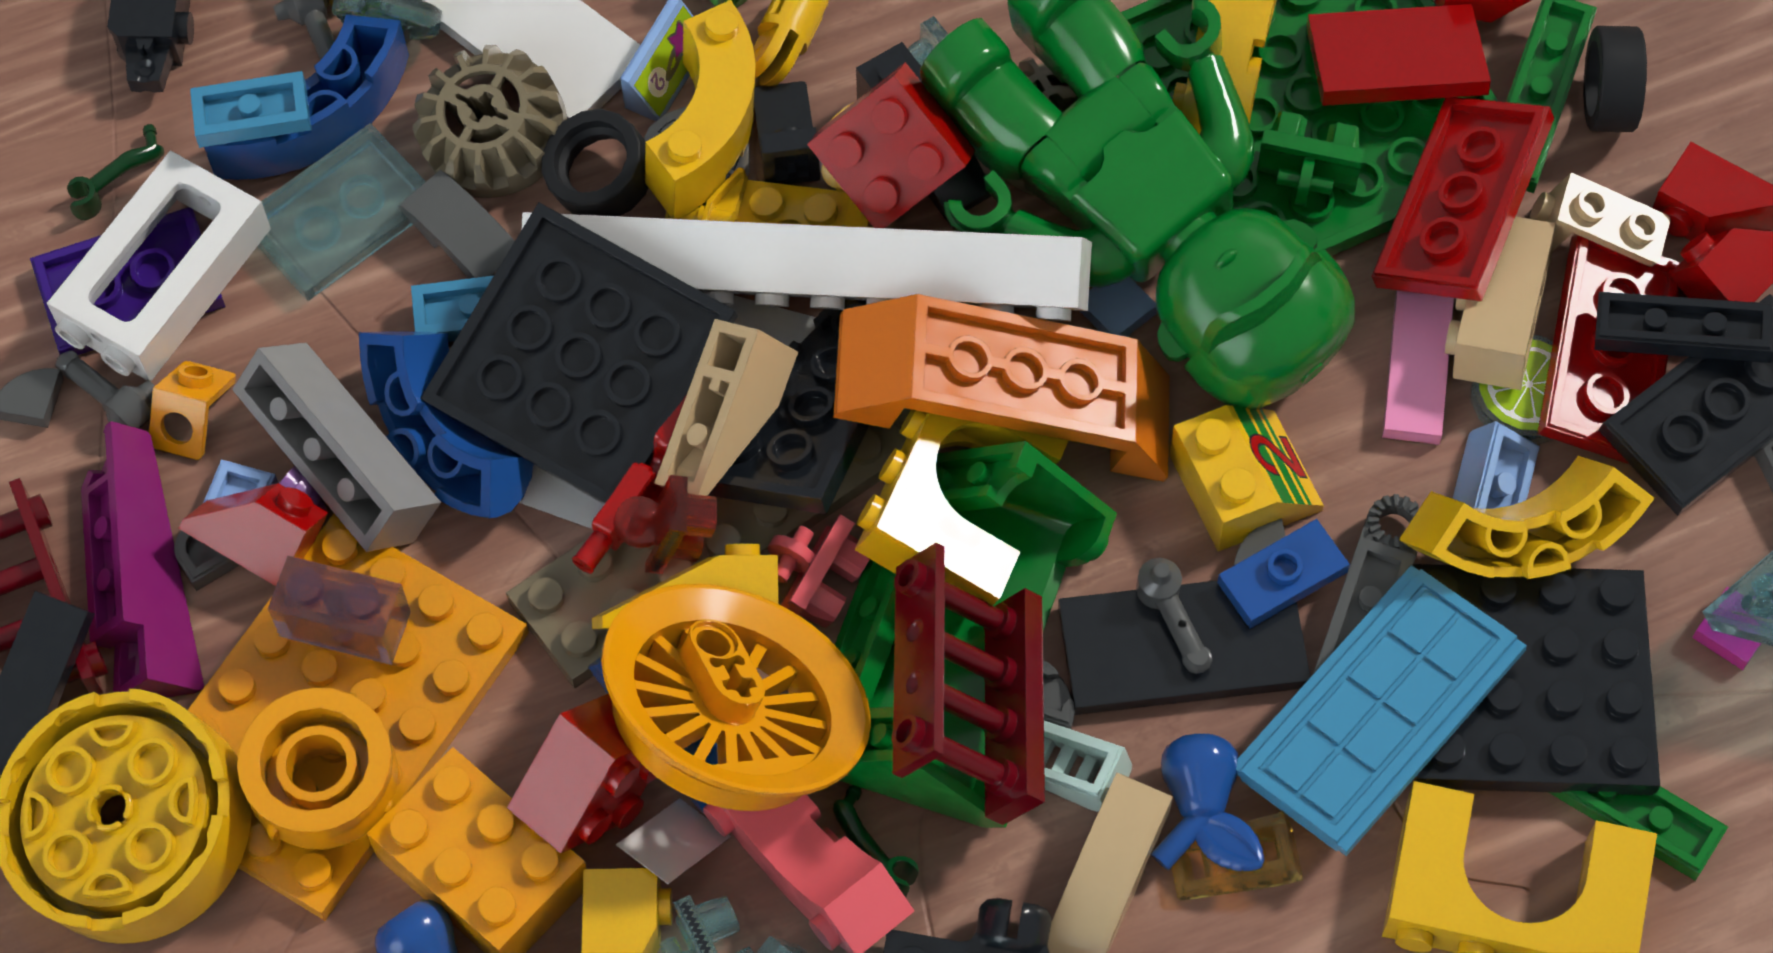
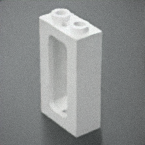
[47,150,271,381]

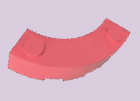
[703,794,914,953]

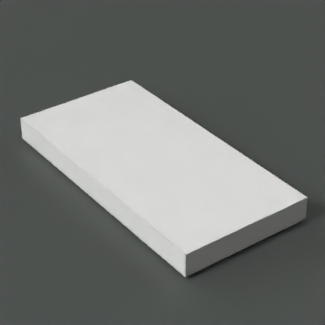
[420,0,640,119]

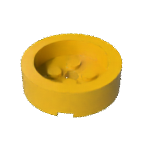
[0,688,252,944]

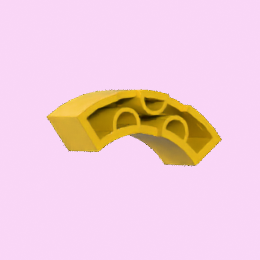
[645,0,756,219]
[1172,0,1277,134]
[1399,456,1654,579]

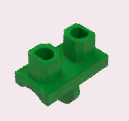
[1257,111,1365,207]

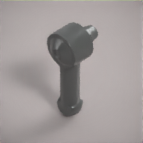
[273,0,335,60]
[55,350,155,429]
[1136,558,1213,674]

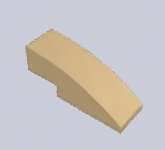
[1048,772,1173,953]

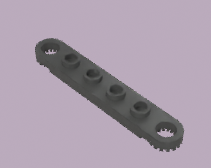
[1313,494,1419,674]

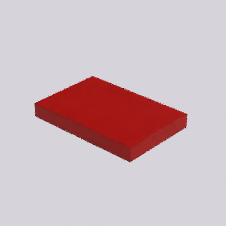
[1307,4,1491,106]

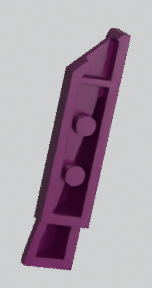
[81,421,204,698]

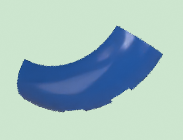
[359,331,534,519]

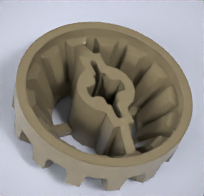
[413,45,567,198]

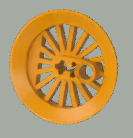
[601,584,871,811]

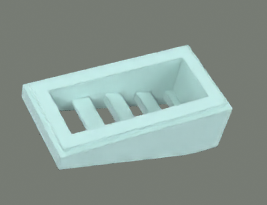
[1044,721,1132,812]

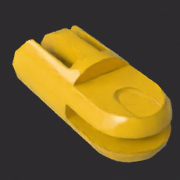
[753,0,829,86]

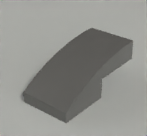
[398,169,515,279]

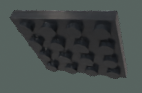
[420,202,738,504]
[1413,564,1660,795]

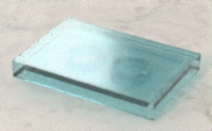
[258,123,426,301]

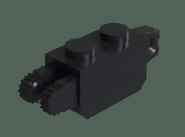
[107,0,194,93]

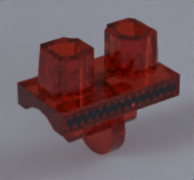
[613,475,717,574]

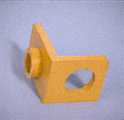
[149,361,236,460]

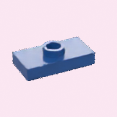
[1217,519,1350,629]

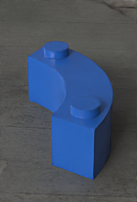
[204,15,409,180]

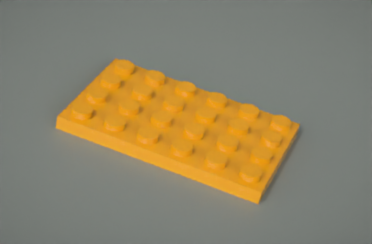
[188,514,529,921]

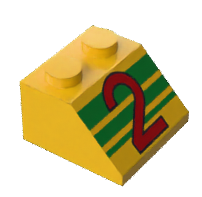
[1169,405,1324,552]

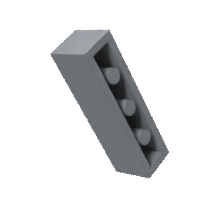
[232,343,441,552]

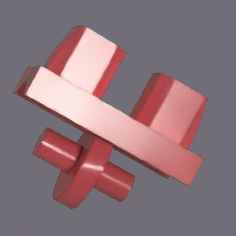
[768,514,870,628]

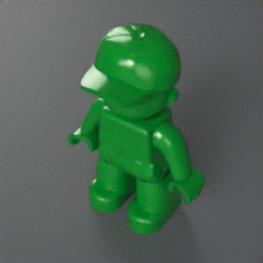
[920,0,1355,410]

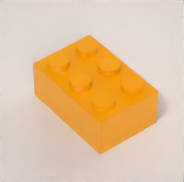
[367,747,587,953]

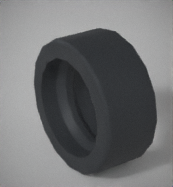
[1583,26,1647,132]
[542,109,649,216]

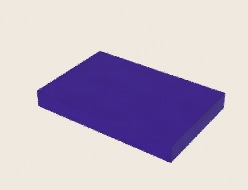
[30,207,226,355]

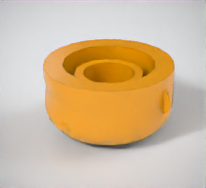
[237,687,398,850]

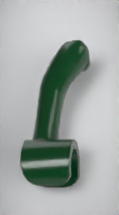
[67,124,165,220]
[833,785,919,897]

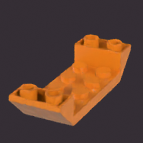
[833,294,1170,482]

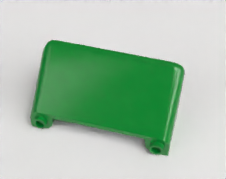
[835,441,1117,828]

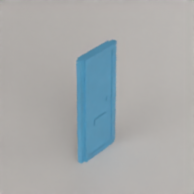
[1236,565,1527,856]

